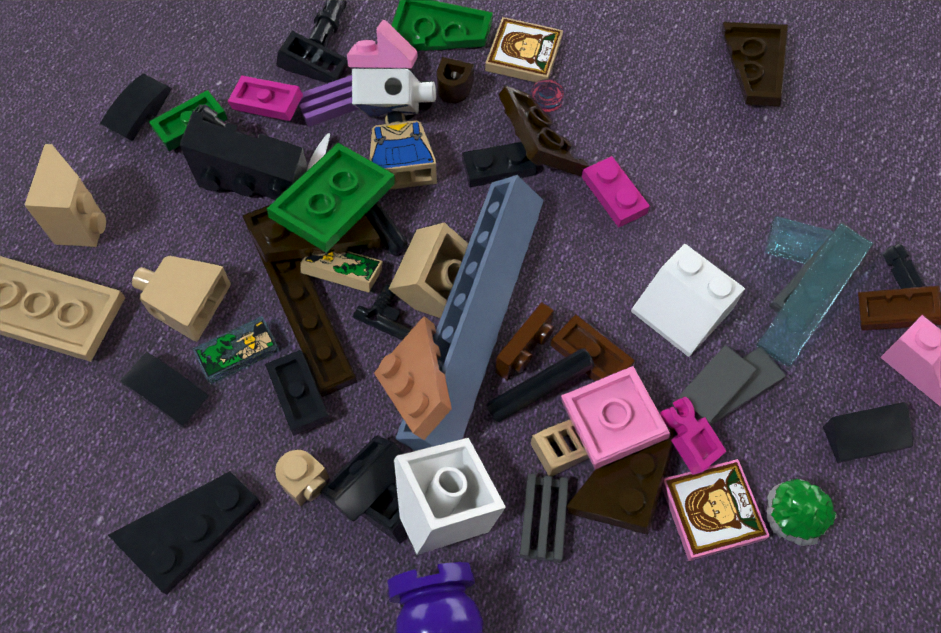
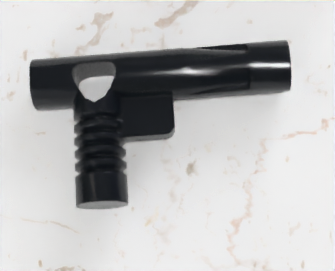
[353,285,412,340]

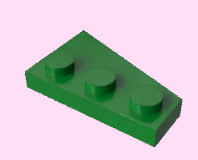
[391,0,493,51]

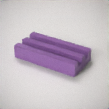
[298,75,358,127]

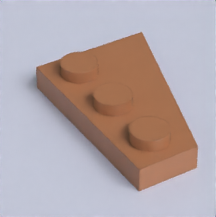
[374,316,452,440]

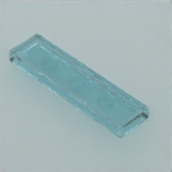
[756,223,873,367]

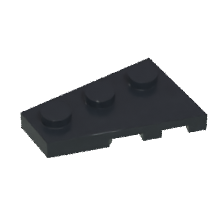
[108,471,260,595]

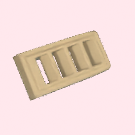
[531,419,589,477]

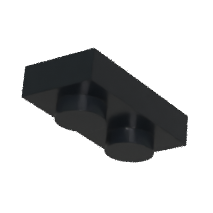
[462,142,536,187]
[265,350,330,436]

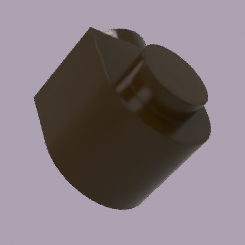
[437,57,474,103]

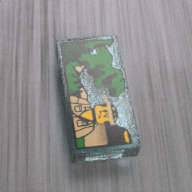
[193,316,280,384]

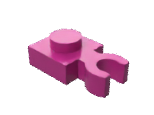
[660,397,726,475]

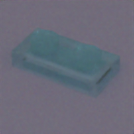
[765,216,833,263]

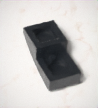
[100,73,172,142]
[120,351,209,428]

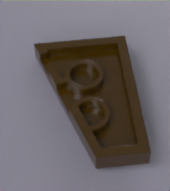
[722,22,788,107]
[498,85,589,177]
[249,215,381,263]
[567,424,677,535]

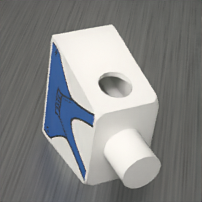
[352,69,436,117]

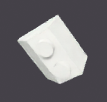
[631,244,745,357]
[394,438,506,555]

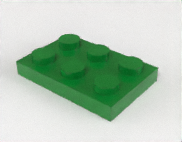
[267,143,395,253]

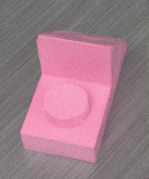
[347,20,418,68]

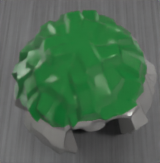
[766,479,837,546]

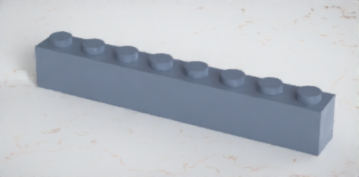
[395,175,544,451]

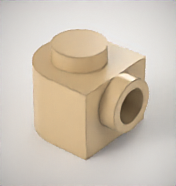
[275,450,329,507]

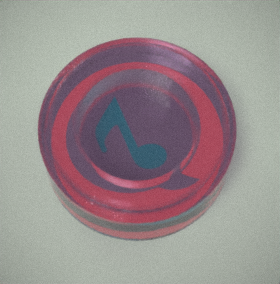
[531,79,564,112]

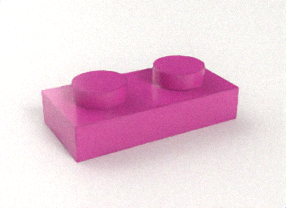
[228,75,303,121]
[582,156,650,228]

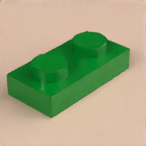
[149,90,228,152]

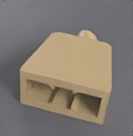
[132,256,231,342]

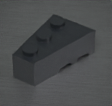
[180,111,308,200]

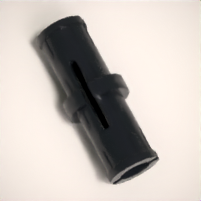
[308,0,347,48]

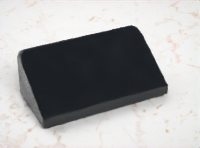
[823,402,913,463]
[320,435,403,521]

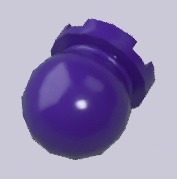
[387,562,483,633]

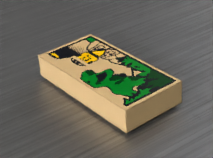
[301,249,383,292]

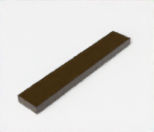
[242,204,357,397]

